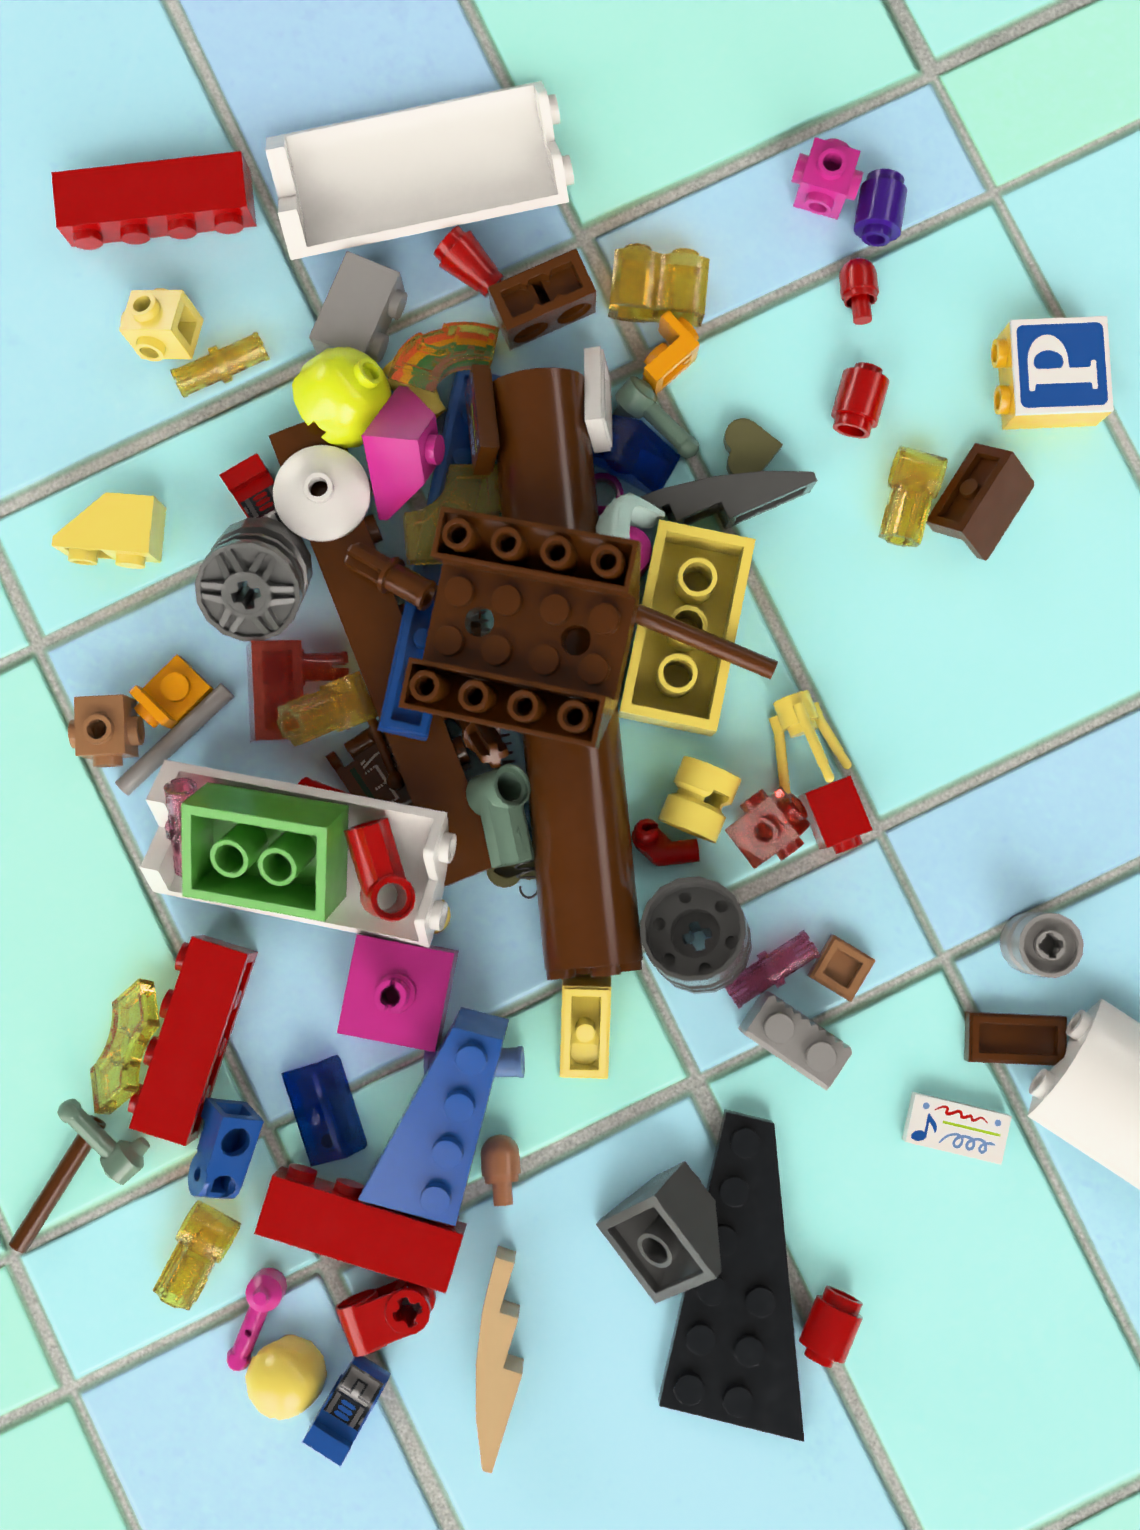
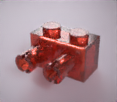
[246,640,351,742]

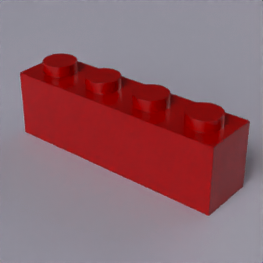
[51,151,256,250]
[128,935,258,1146]
[254,1163,467,1294]

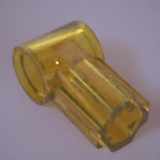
[878,445,948,548]
[276,671,378,747]
[152,1200,242,1311]

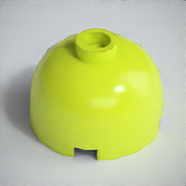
[292,347,392,449]

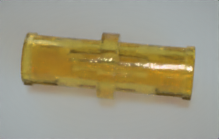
[170,331,271,398]

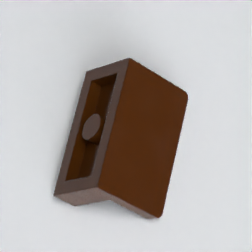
[925,443,1035,561]

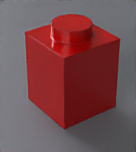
[798,775,873,854]

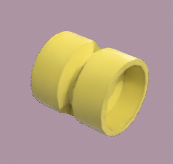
[658,756,742,843]

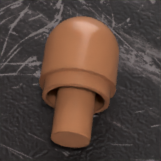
[480,1134,521,1206]

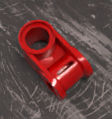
[335,1279,436,1357]

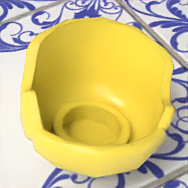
[245,1335,327,1420]

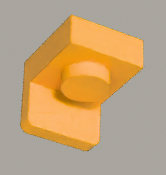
[642,310,700,395]
[129,654,214,729]

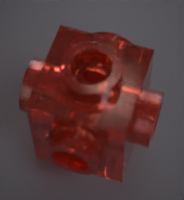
[725,786,811,869]

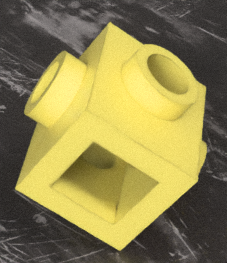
[119,288,204,361]

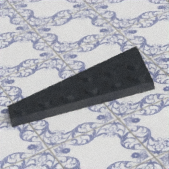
[658,1109,804,1442]

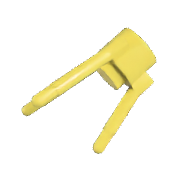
[768,690,852,815]

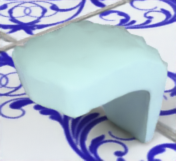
[596,493,665,539]

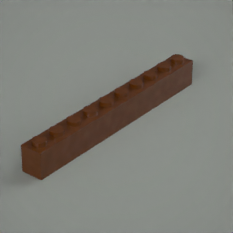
[268,421,492,886]

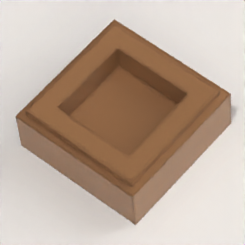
[807,934,876,1002]

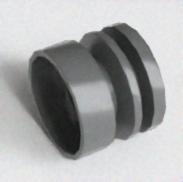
[195,517,313,641]
[640,876,752,994]

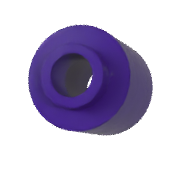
[854,169,908,247]

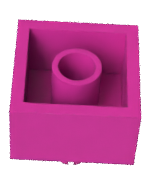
[337,934,459,1052]

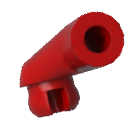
[631,818,700,866]

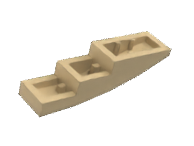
[476,1246,524,1474]

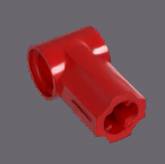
[343,817,416,921]

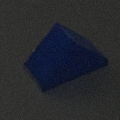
[592,414,681,494]

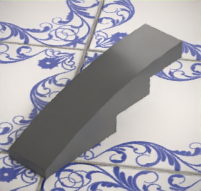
[633,471,817,530]

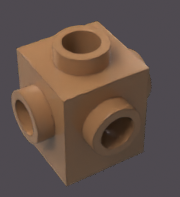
[68,694,145,767]

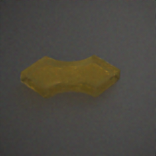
[403,464,501,565]
[90,978,160,1115]

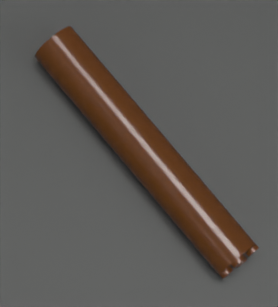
[493,367,643,980]

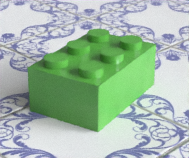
[181,782,349,922]

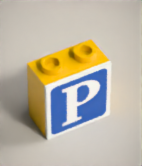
[991,316,1114,430]

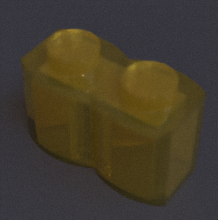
[608,243,710,327]

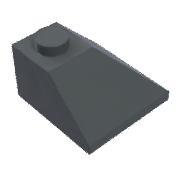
[596,1161,722,1304]

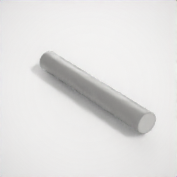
[115,683,234,796]

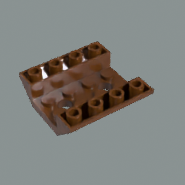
[398,506,641,748]

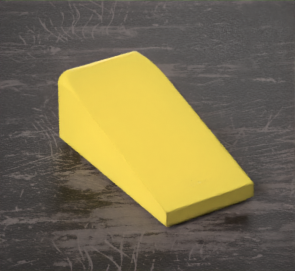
[560,974,611,1079]

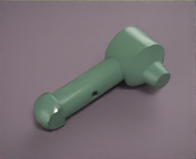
[612,376,699,459]
[57,1098,150,1185]

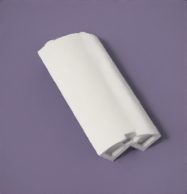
[265,81,574,260]
[140,760,457,948]
[1028,998,1140,1190]

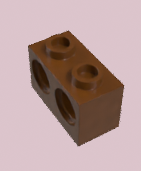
[488,249,596,350]

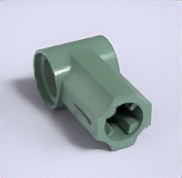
[466,764,535,868]

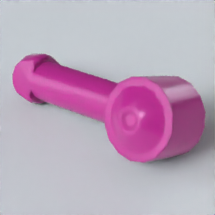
[226,1268,287,1372]

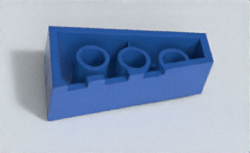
[358,1007,510,1226]

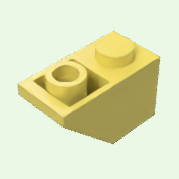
[52,492,167,569]

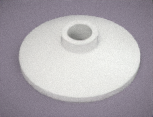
[273,445,371,542]

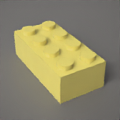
[619,519,756,737]

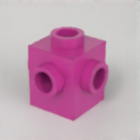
[791,137,864,220]

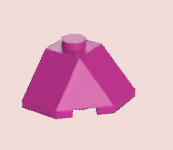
[362,386,445,521]

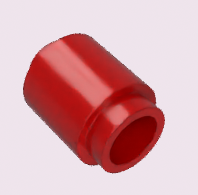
[831,362,890,439]
[799,1285,863,1368]

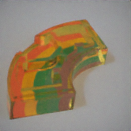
[388,322,500,393]

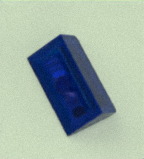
[281,1055,367,1167]

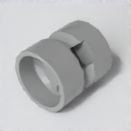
[1000,911,1084,978]

